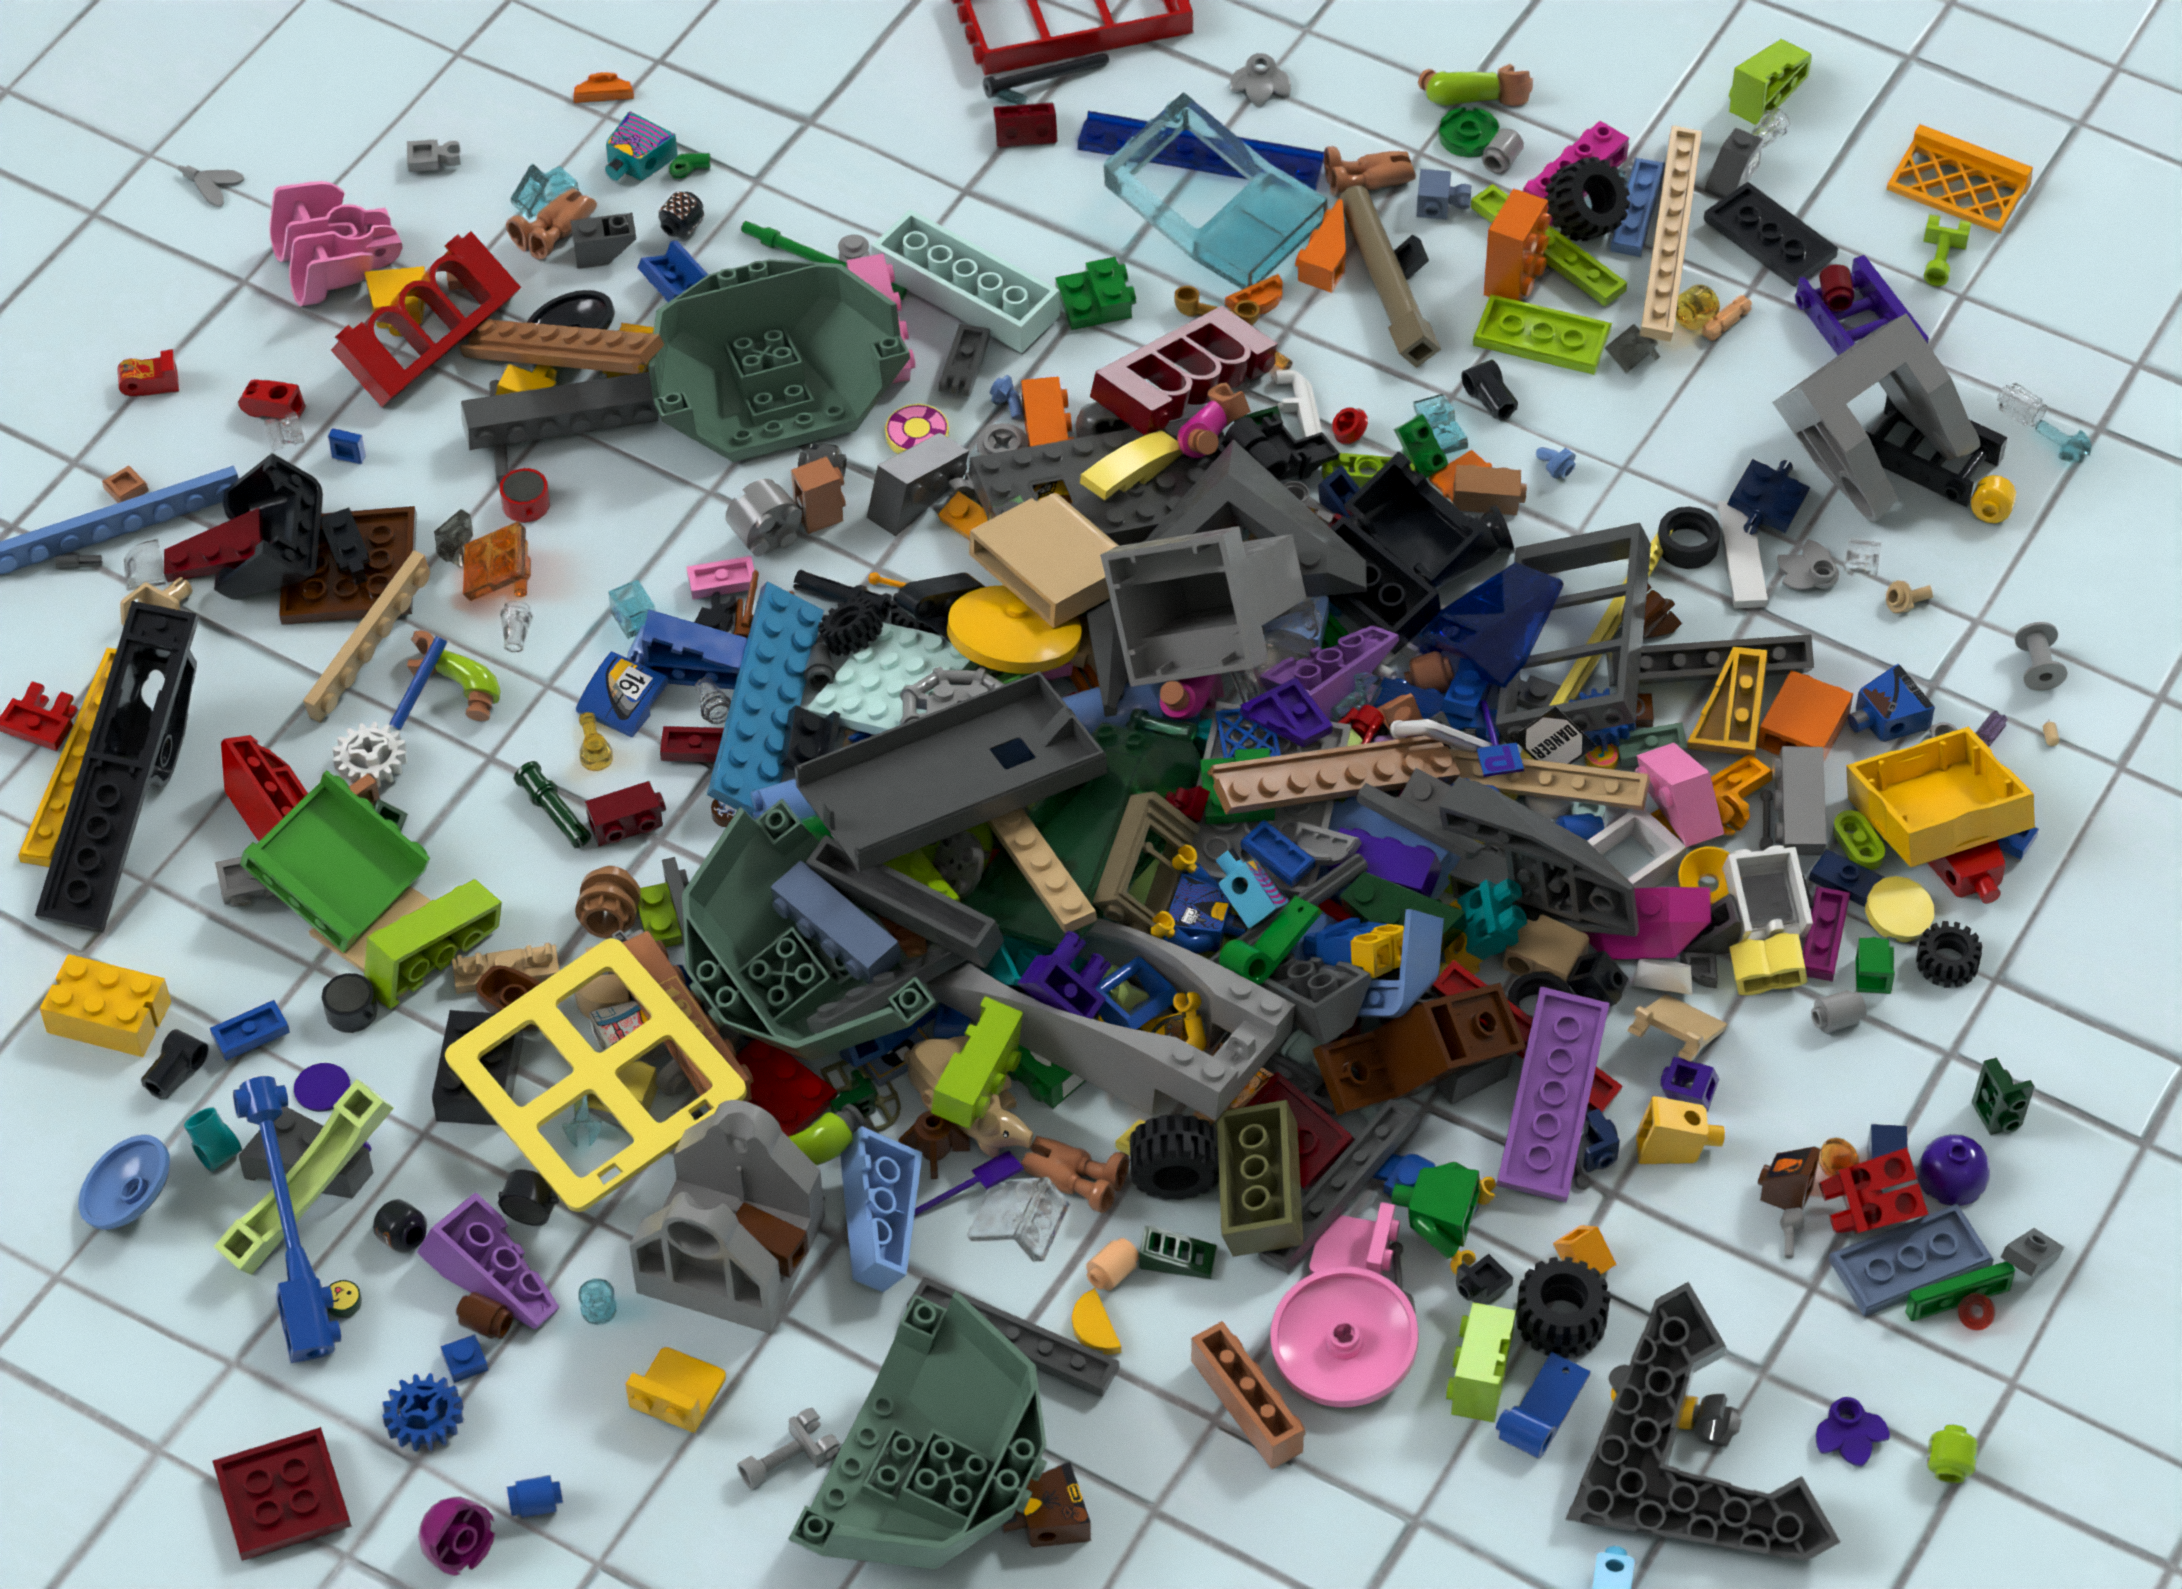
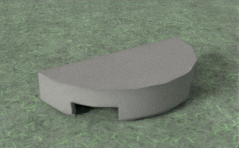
[1295,821,1362,866]

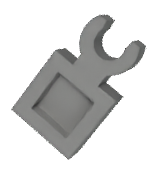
[407,139,461,172]

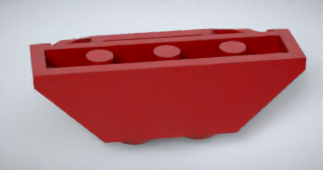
[221,735,308,841]

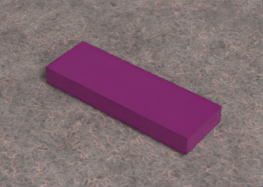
[1803,886,1850,982]

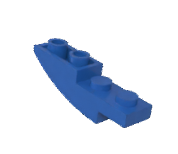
[1441,629,1506,719]

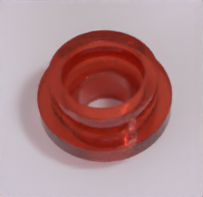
[1958,1293,1995,1330]

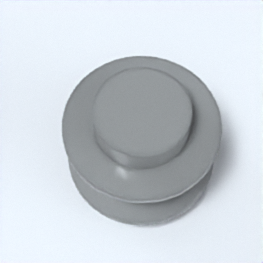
[838,234,870,263]

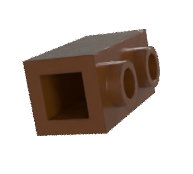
[734,1202,809,1278]

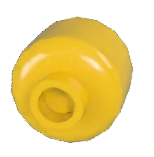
[1971,475,2016,524]

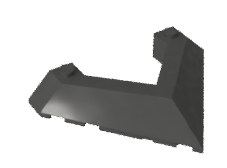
[1144,439,1367,598]
[1566,1281,1841,1561]

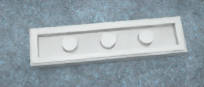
[1718,501,1768,609]

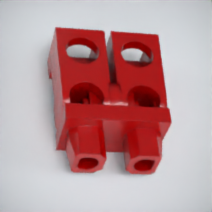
[1819,1147,1929,1234]

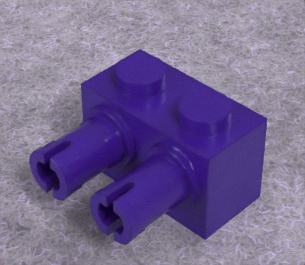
[1017,931,1111,1019]

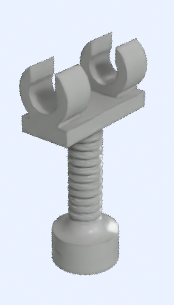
[737,1408,841,1489]

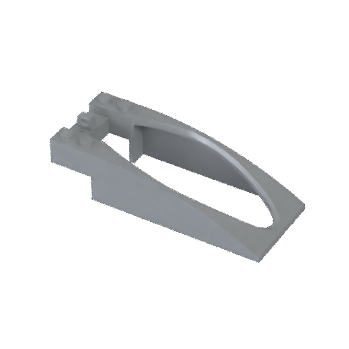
[926,900,1295,1121]

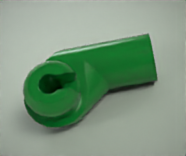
[669,153,711,179]

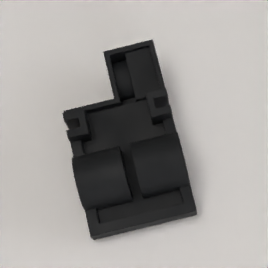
[1213,413,1340,481]

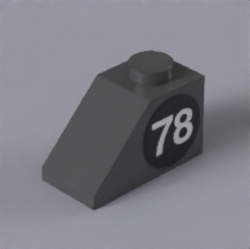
[1704,128,1763,199]

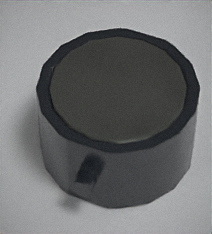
[321,973,378,1033]
[498,1169,559,1226]

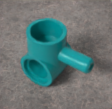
[184,1107,242,1172]

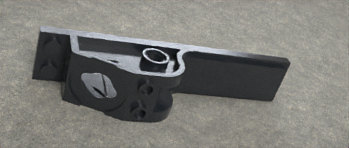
[35,601,199,933]

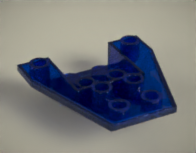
[1412,562,1564,688]

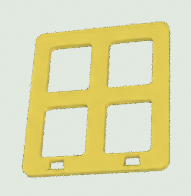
[445,938,747,1212]

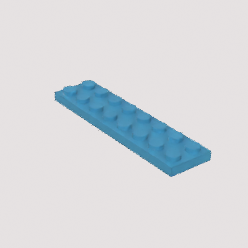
[707,581,824,817]

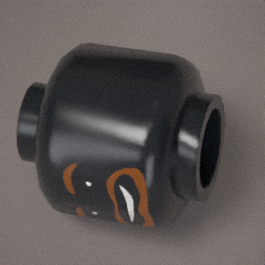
[373,1199,427,1253]

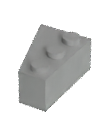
[1773,746,1826,855]

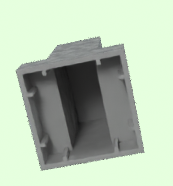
[1100,526,1307,687]

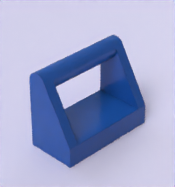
[1095,956,1177,1030]

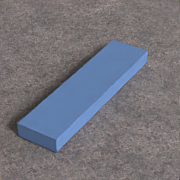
[1610,158,1665,257]

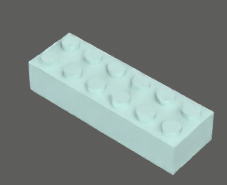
[871,209,1060,353]

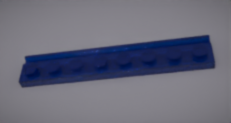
[1077,111,1324,192]

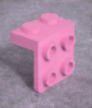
[1309,1202,1400,1276]

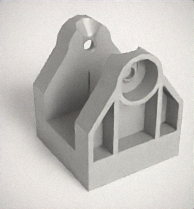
[1772,313,1981,522]
[629,1100,825,1334]

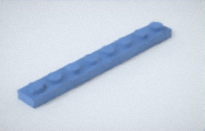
[0,465,239,575]

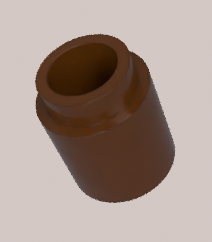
[456,1291,513,1339]

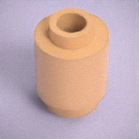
[1086,1238,1139,1291]

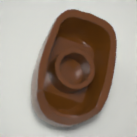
[476,965,541,1032]

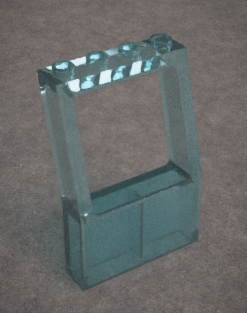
[1103,92,1328,289]

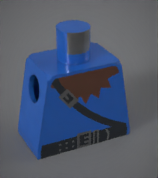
[1848,664,1935,742]

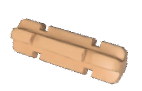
[1702,295,1752,341]

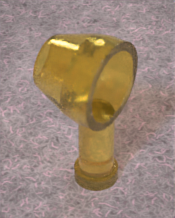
[579,712,613,771]

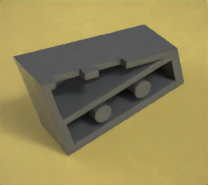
[867,433,969,537]
[238,1107,374,1199]

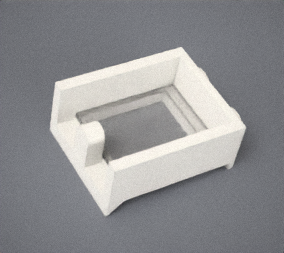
[1722,845,1813,943]

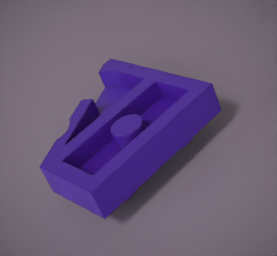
[1240,677,1333,748]

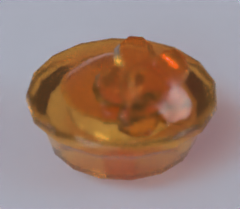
[1819,1137,1859,1177]

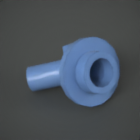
[990,375,1024,420]
[1536,447,1576,479]

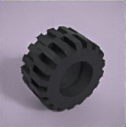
[1544,157,1630,242]
[1130,1114,1219,1200]
[1516,1257,1610,1358]

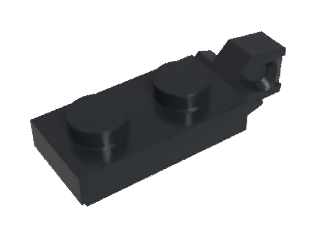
[320,507,370,585]

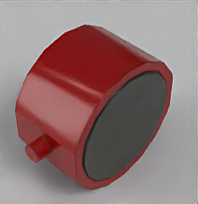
[500,468,550,523]

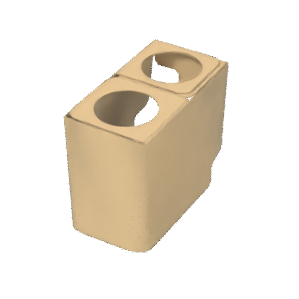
[1503,914,1589,983]

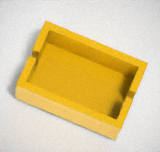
[39,954,171,1057]

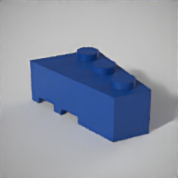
[642,609,748,690]

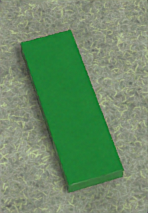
[1905,1261,2015,1321]

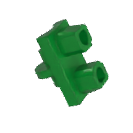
[1393,413,1449,478]

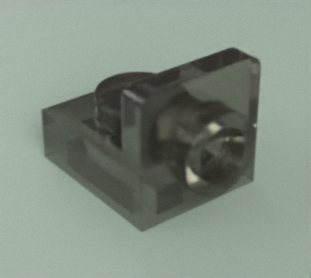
[1605,324,1660,373]
[434,509,474,567]

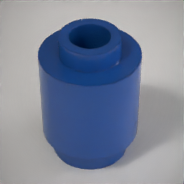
[1556,813,1605,840]
[507,1475,563,1518]

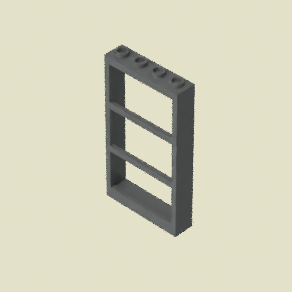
[1496,523,1651,744]

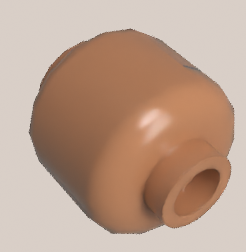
[1404,651,1455,694]

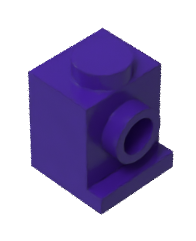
[1660,1056,1720,1111]

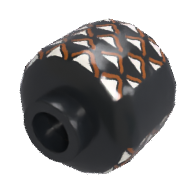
[658,191,704,238]

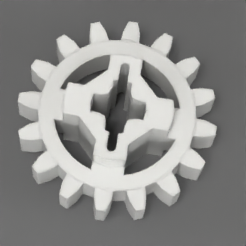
[333,722,407,788]

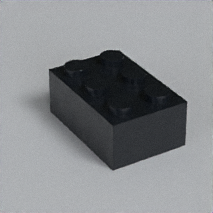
[432,1010,523,1126]

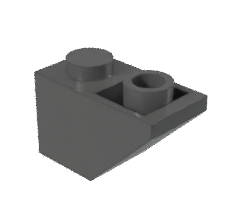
[571,213,637,269]

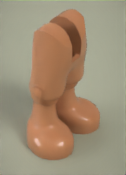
[1324,146,1416,197]
[506,188,597,259]
[1020,1136,1130,1213]

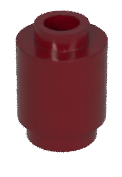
[1819,264,1855,312]

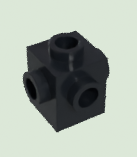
[1567,951,1629,1007]

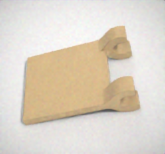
[1627,994,1728,1062]

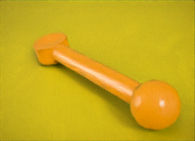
[868,572,907,588]

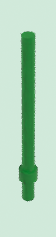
[741,221,907,300]

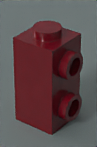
[585,781,666,847]

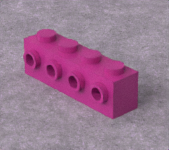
[1523,121,1629,226]

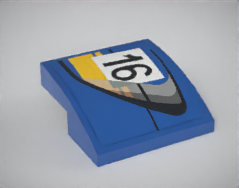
[576,651,668,738]

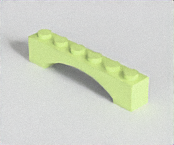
[214,1079,394,1275]

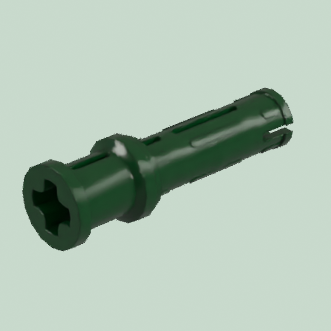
[513,761,591,848]

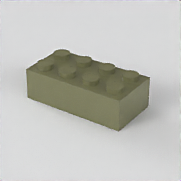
[1217,1100,1303,1257]

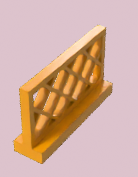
[1887,124,2033,234]

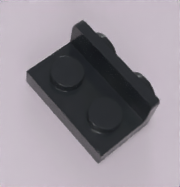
[780,705,841,771]

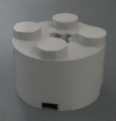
[726,479,802,557]

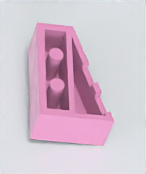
[1635,743,1724,847]

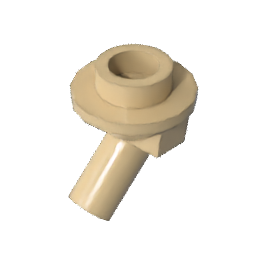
[1886,580,1933,613]

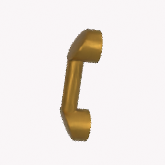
[1174,286,1260,326]

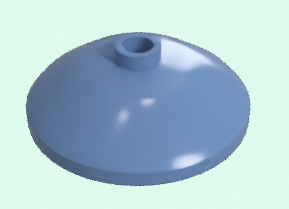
[78,1135,170,1230]

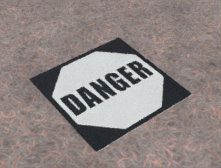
[1511,706,1597,764]

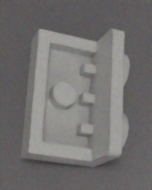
[215,856,278,907]

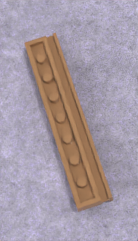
[459,319,665,374]
[1207,736,1460,815]

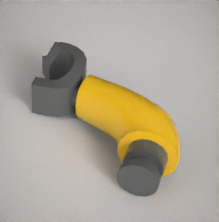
[1608,1365,1742,1446]

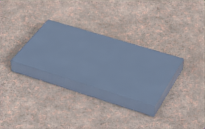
[1829,1204,1994,1317]

